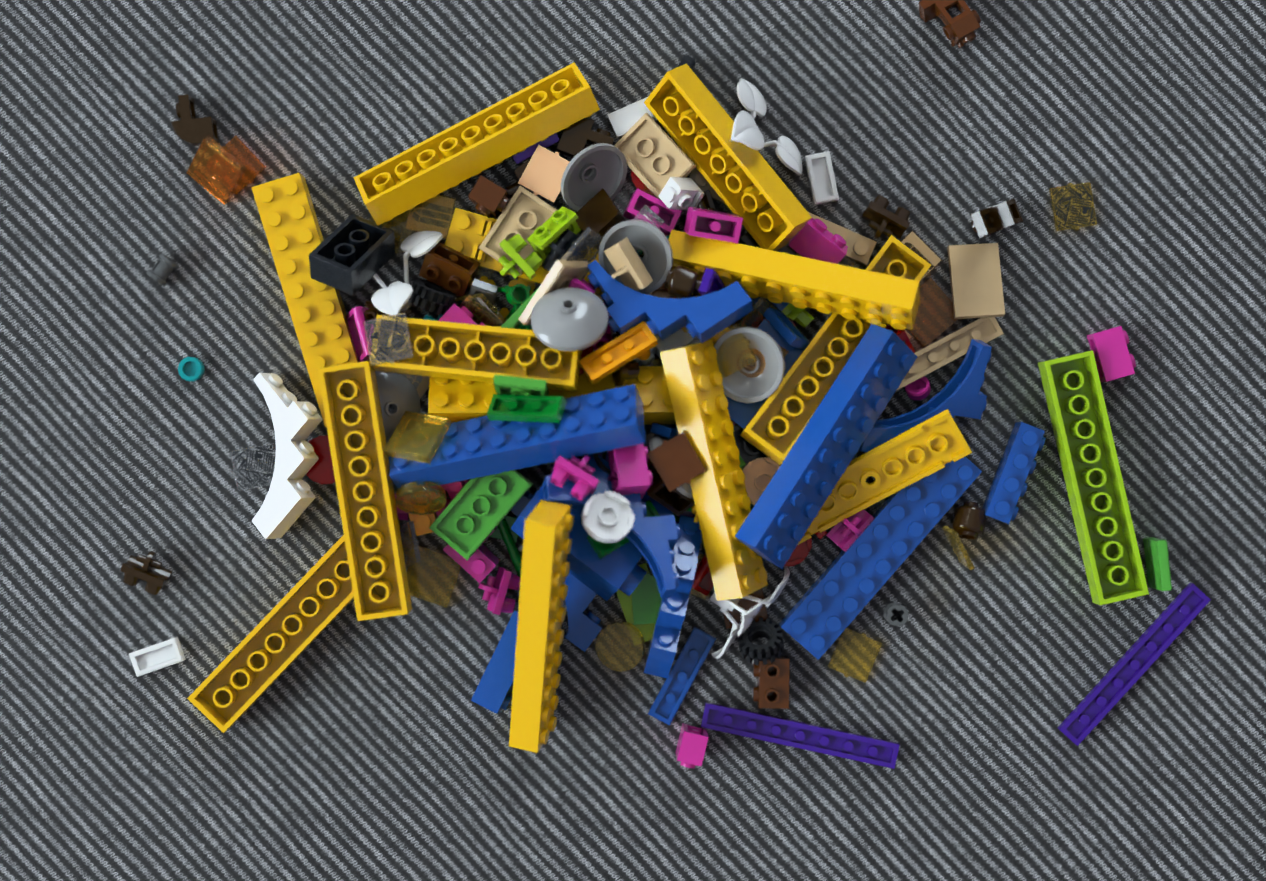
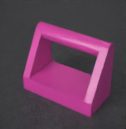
[346,306,375,362]

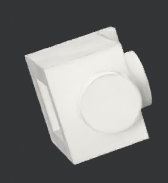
[658,177,705,211]

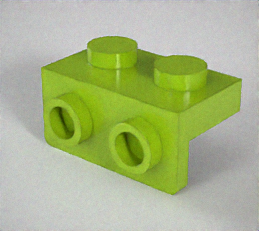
[527,206,581,262]

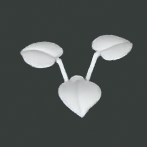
[731,78,803,175]
[371,231,444,317]
[710,566,790,659]

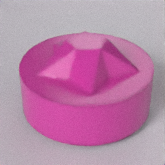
[905,376,931,400]

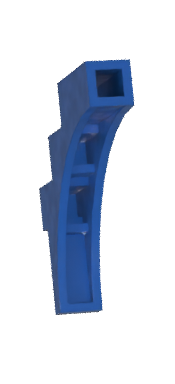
[587,260,753,343]
[859,339,992,452]
[542,472,681,598]
[643,515,702,679]

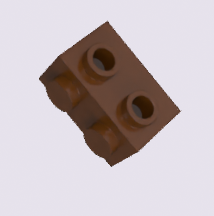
[468,175,510,218]
[419,242,481,298]
[753,656,790,709]

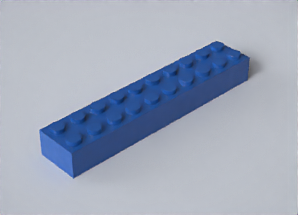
[735,324,917,569]
[389,384,645,493]
[778,457,982,660]

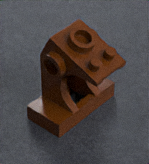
[919,0,981,48]

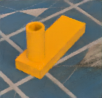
[579,321,658,385]

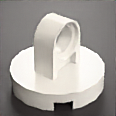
[582,491,635,543]

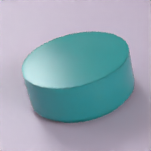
[178,357,205,382]

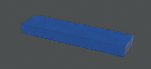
[648,626,716,726]

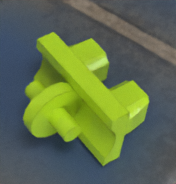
[498,234,543,280]

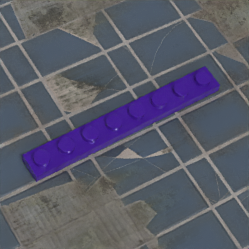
[1057,583,1211,746]
[700,702,900,769]

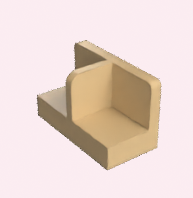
[604,237,653,291]

